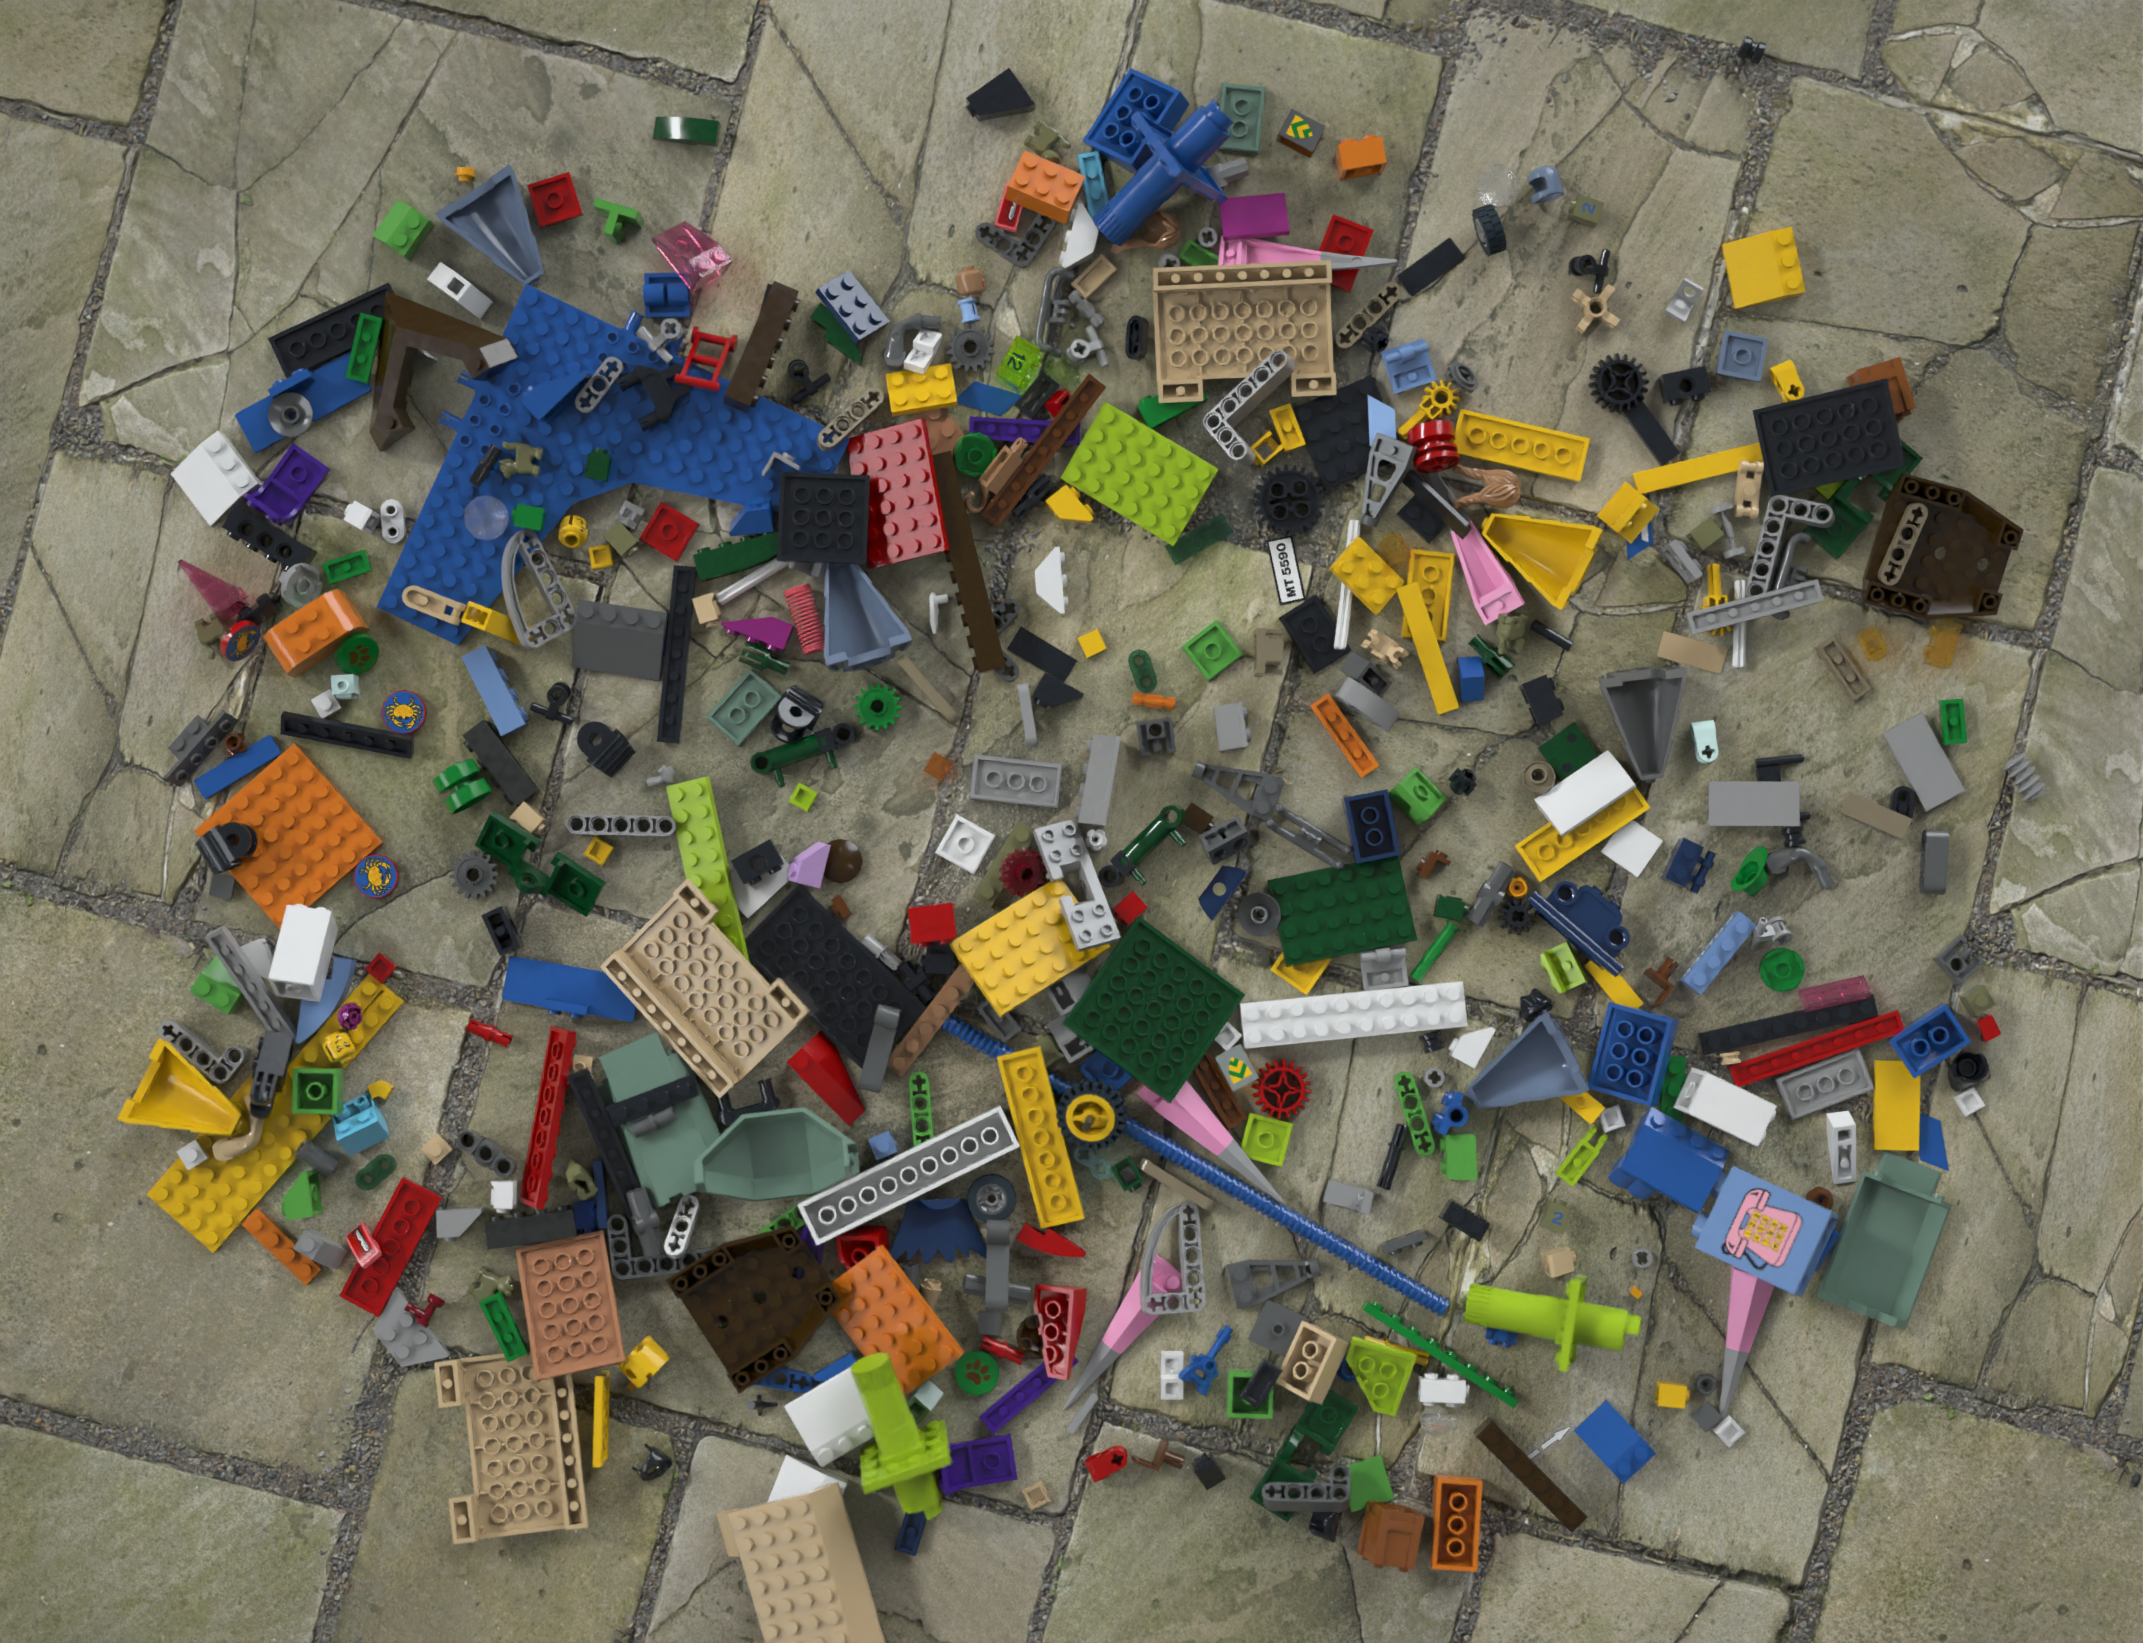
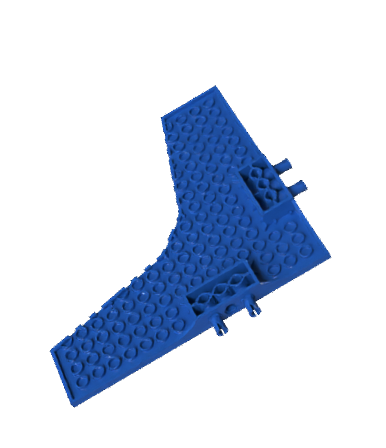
[377,284,850,645]

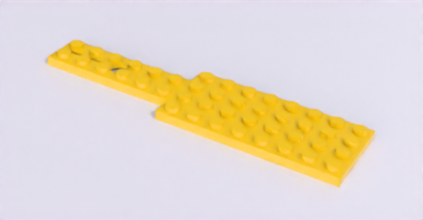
[146,974,404,1253]

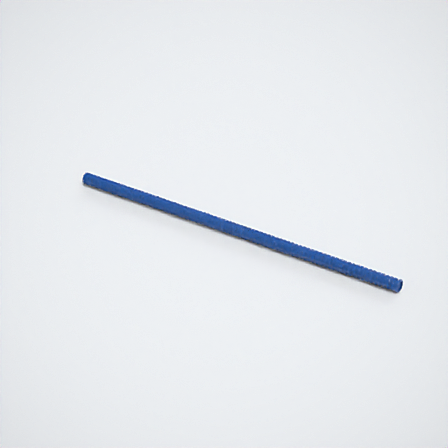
[941,1013,1449,1317]

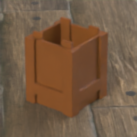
[1847,357,1916,421]
[1357,1500,1425,1573]

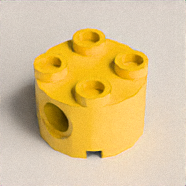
[617,1335,670,1389]

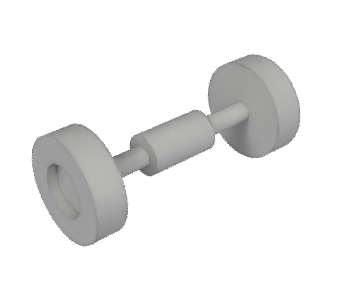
[1710,502,1747,559]

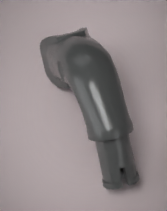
[884,313,941,370]
[1764,845,1834,889]

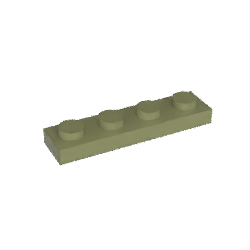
[973,820,1034,908]

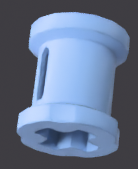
[957,298,981,324]

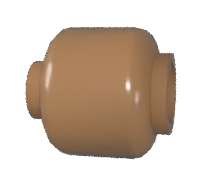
[956,265,986,299]

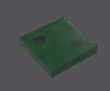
[1537,722,1598,781]

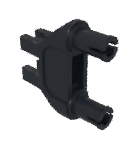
[616,363,693,432]
[714,1078,780,1127]

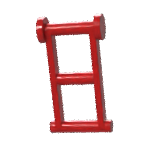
[674,326,738,392]

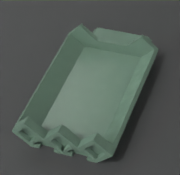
[597,1032,721,1209]
[1816,1150,1952,1330]

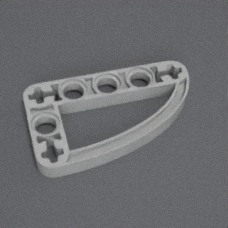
[501,529,576,649]
[1140,1201,1206,1315]

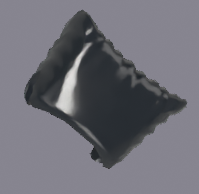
[1948,1051,1991,1092]
[1308,1512,1342,1543]

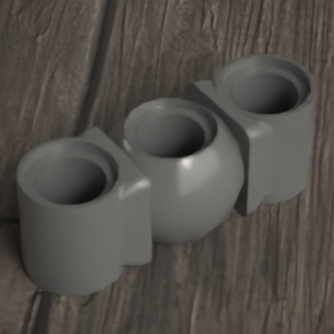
[457,1130,517,1177]

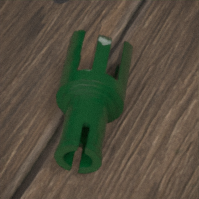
[1468,634,1515,680]
[738,641,790,676]

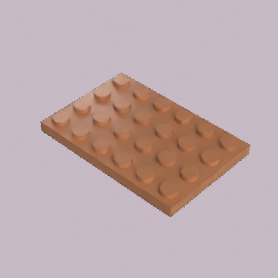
[515,1230,626,1382]

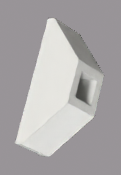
[1059,203,1099,272]
[427,262,494,320]
[1035,547,1069,616]

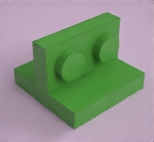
[593,198,644,244]
[1388,766,1446,826]

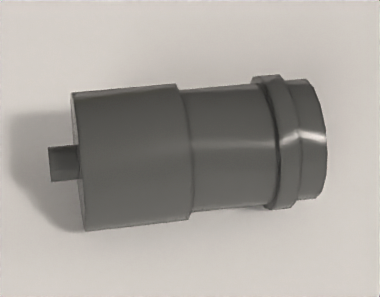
[294,1139,339,1178]

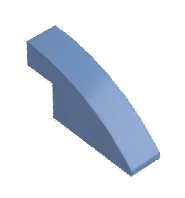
[296,958,357,1044]

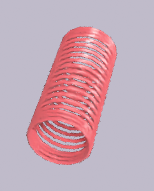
[783,583,825,655]

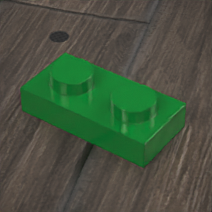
[322,549,373,585]
[1938,699,1967,745]

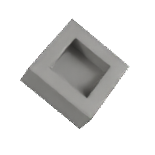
[615,500,646,530]

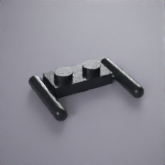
[1755,754,1811,821]

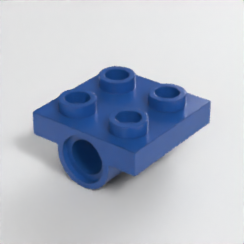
[643,272,691,319]
[1431,1089,1468,1136]

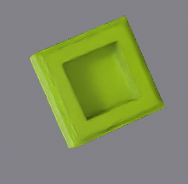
[788,782,819,812]

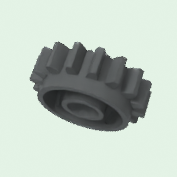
[946,324,995,373]
[449,851,500,900]

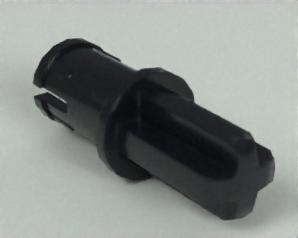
[469,444,504,487]

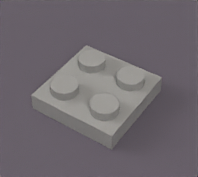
[1661,539,1703,585]

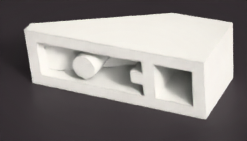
[1826,1111,1856,1184]

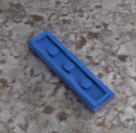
[193,735,282,800]

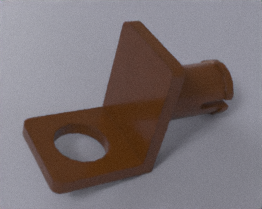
[1643,957,1679,1008]
[1131,1438,1185,1471]

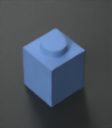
[868,1130,899,1160]

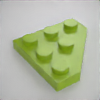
[1345,1336,1417,1417]

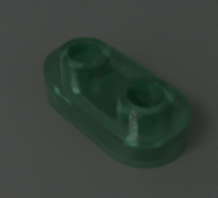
[1128,649,1157,693]
[355,1153,397,1191]

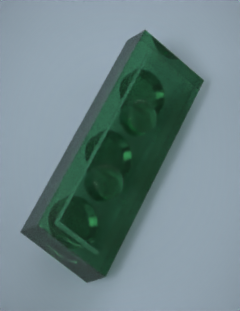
[1164,513,1233,566]

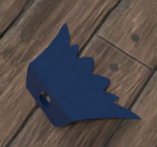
[1198,849,1265,941]
[889,1199,987,1264]

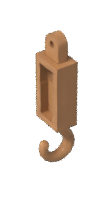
[964,437,1027,514]

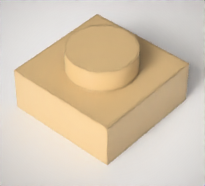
[421,1133,453,1165]

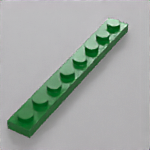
[1361,1300,1518,1409]

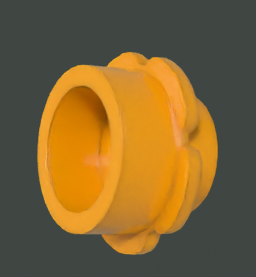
[454,167,476,182]
[1506,877,1528,899]

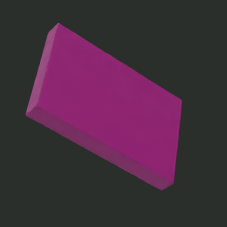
[1219,193,1290,241]

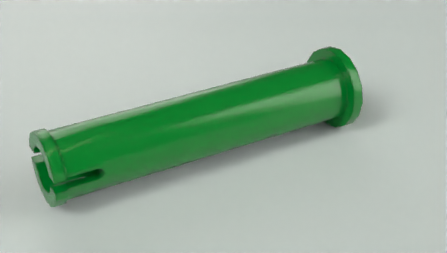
[1409,920,1461,983]

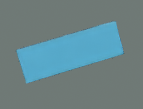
[1077,151,1109,220]

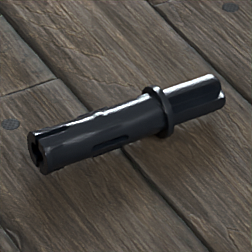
[1376,1123,1409,1190]

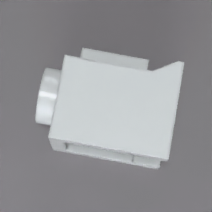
[491,1180,517,1213]

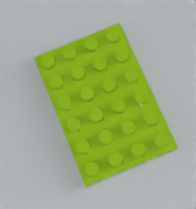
[1060,401,1219,546]

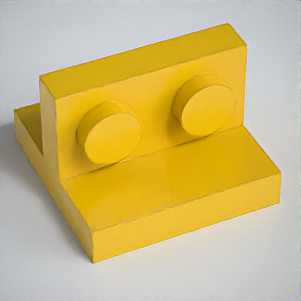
[1596,481,1660,543]

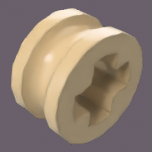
[1720,1051,1741,1065]

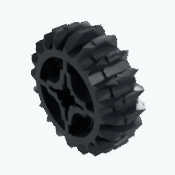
[1588,353,1649,414]

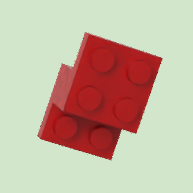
[908,903,957,948]

